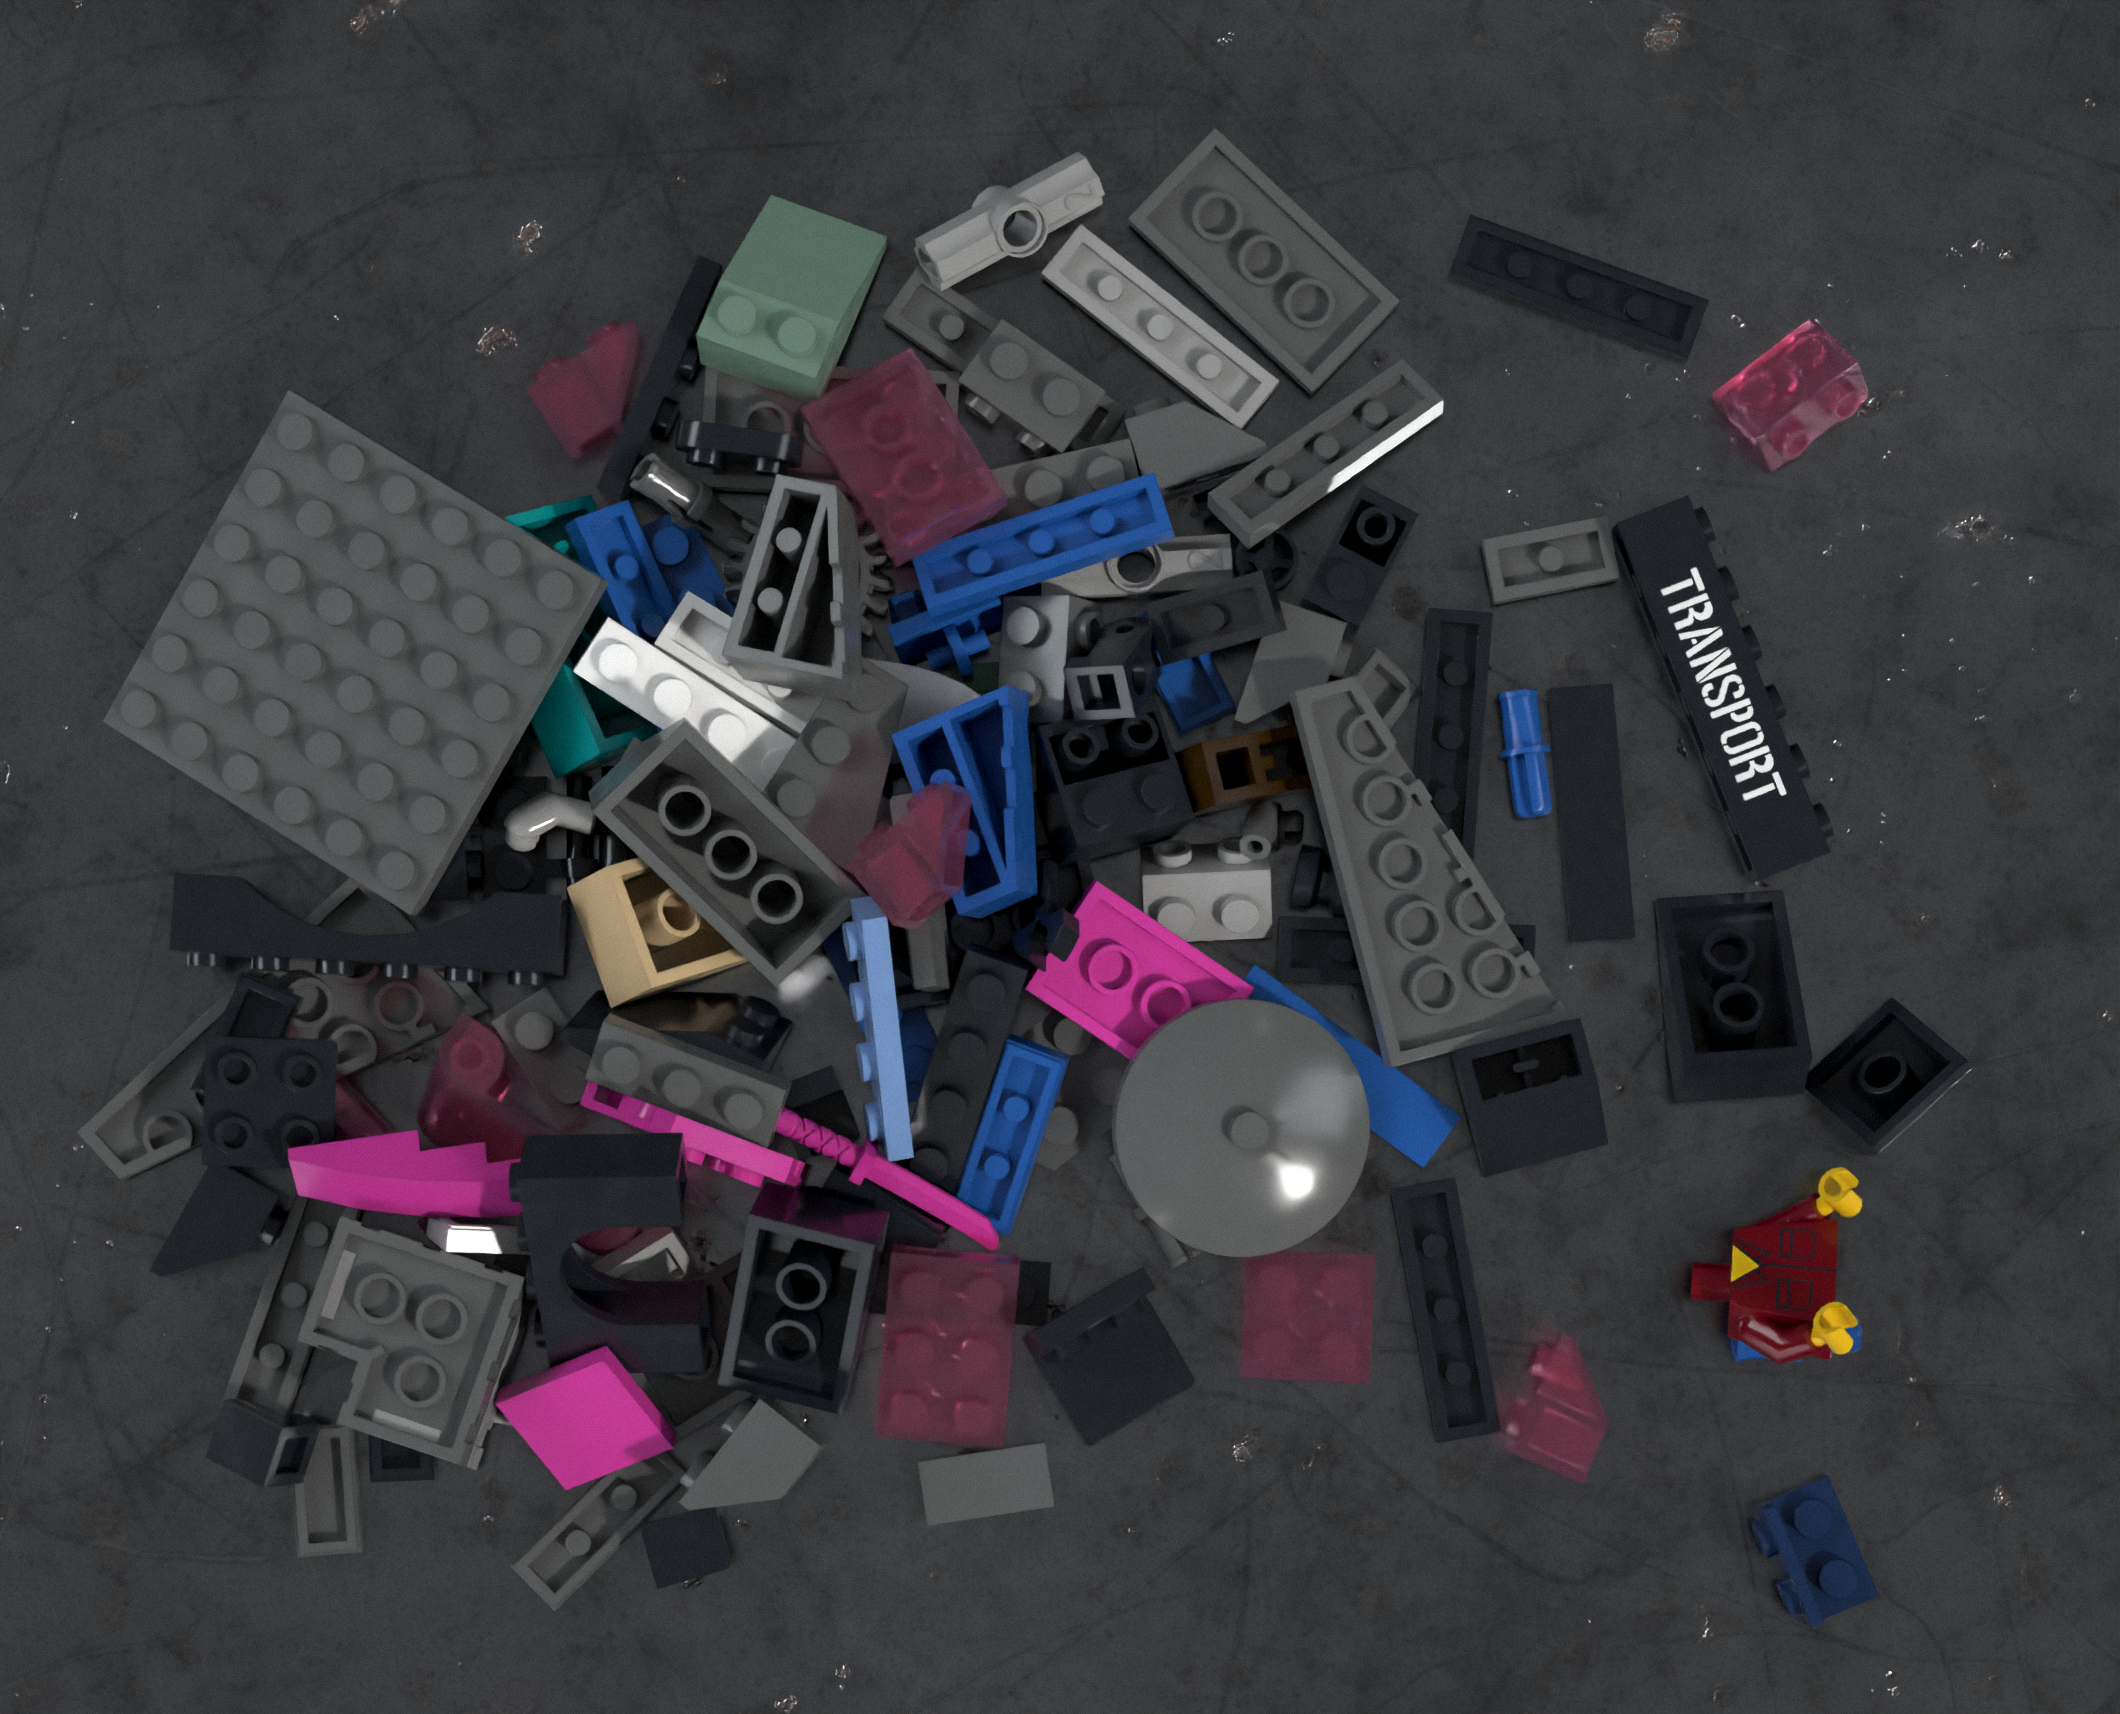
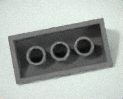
[588,717,868,987]

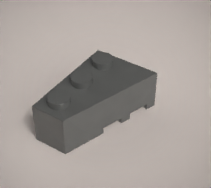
[722,474,863,704]

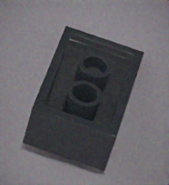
[1655,890,1813,1103]
[559,990,793,1073]
[718,1182,890,1415]

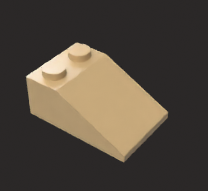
[567,857,748,1008]

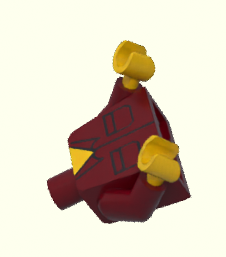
[1690,1167,1862,1364]

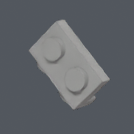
[1140,836,1273,942]

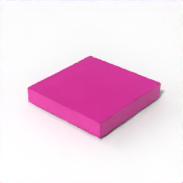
[495,1346,676,1490]

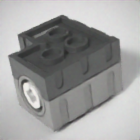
[297,1216,536,1470]

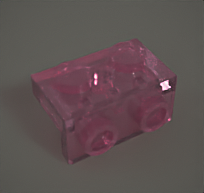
[1712,317,1869,471]

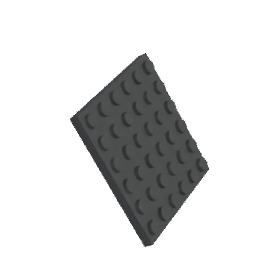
[103,390,610,916]

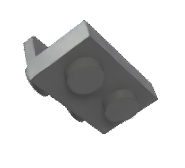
[958,319,1106,459]
[998,595,1104,726]

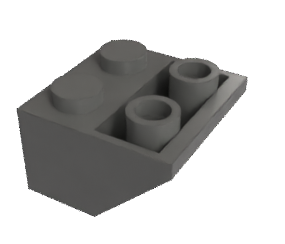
[679,1396,828,1510]

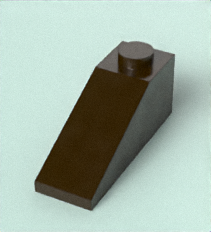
[1174,724,1313,815]

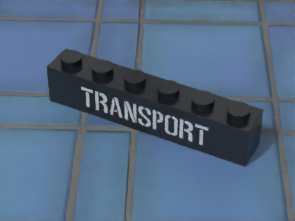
[1611,495,1834,884]

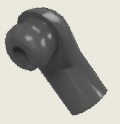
[1239,801,1304,860]

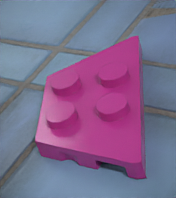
[579,1081,812,1189]

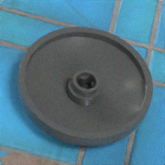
[1112,998,1370,1257]

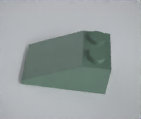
[696,195,889,407]

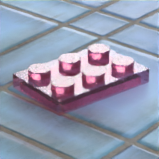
[801,347,1008,567]
[875,1245,1021,1448]

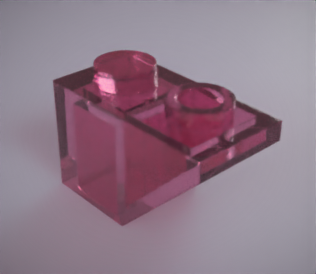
[526,319,645,461]
[847,781,972,930]
[1502,1332,1609,1484]

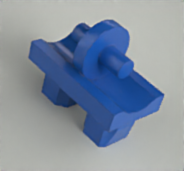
[887,589,1003,678]

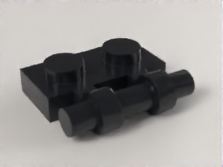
[483,776,598,905]

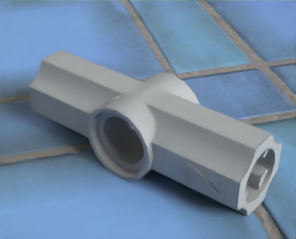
[914,152,1105,291]
[1041,534,1233,600]

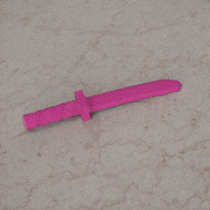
[776,1107,999,1250]

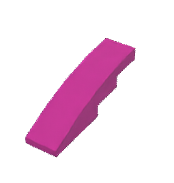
[288,1130,522,1218]

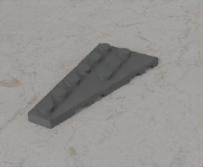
[1288,676,1572,1069]

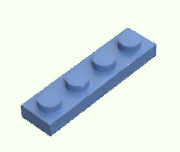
[842,895,914,1162]

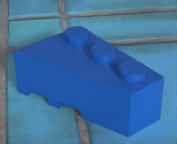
[891,685,1038,919]

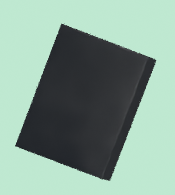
[1804,997,1973,1156]

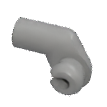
[504,791,597,852]

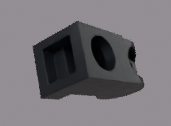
[1063,617,1162,721]

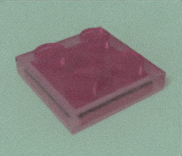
[1240,1251,1375,1384]

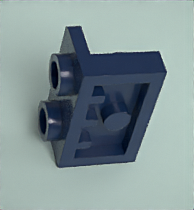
[1751,1475,1879,1628]

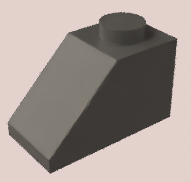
[1124,397,1268,496]
[1232,600,1354,730]

